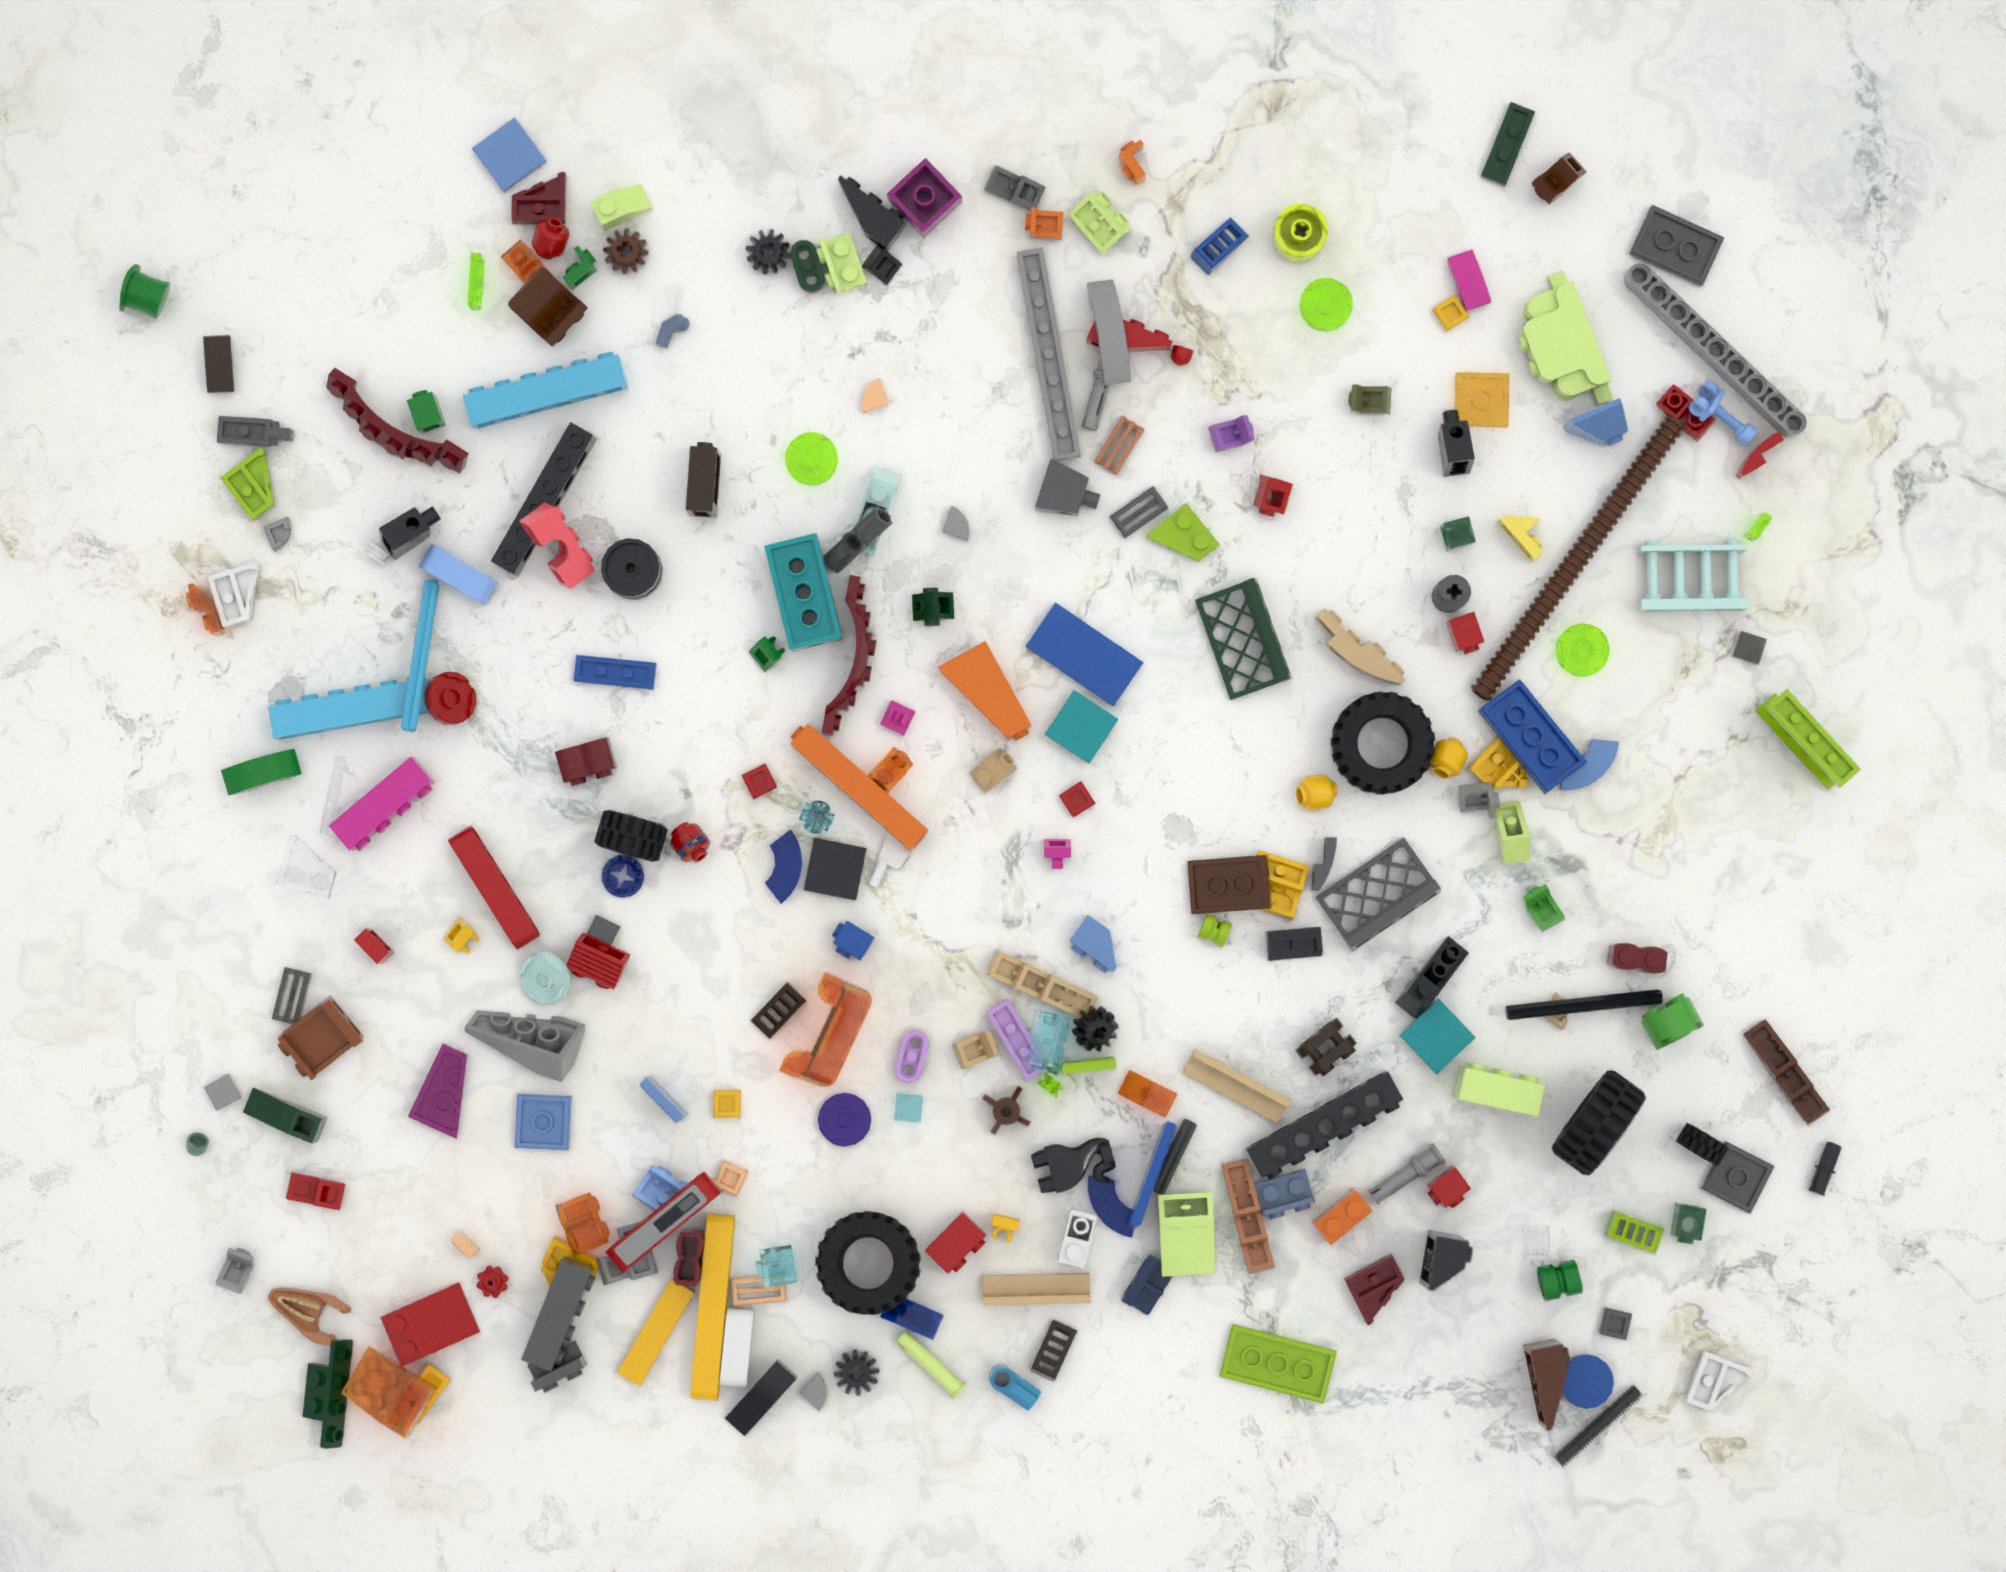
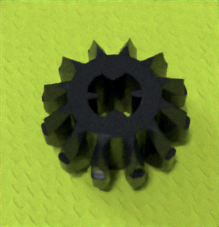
[746,229,791,275]
[1072,1006,1119,1052]
[834,1349,880,1396]

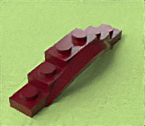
[326,367,469,474]
[821,575,877,736]

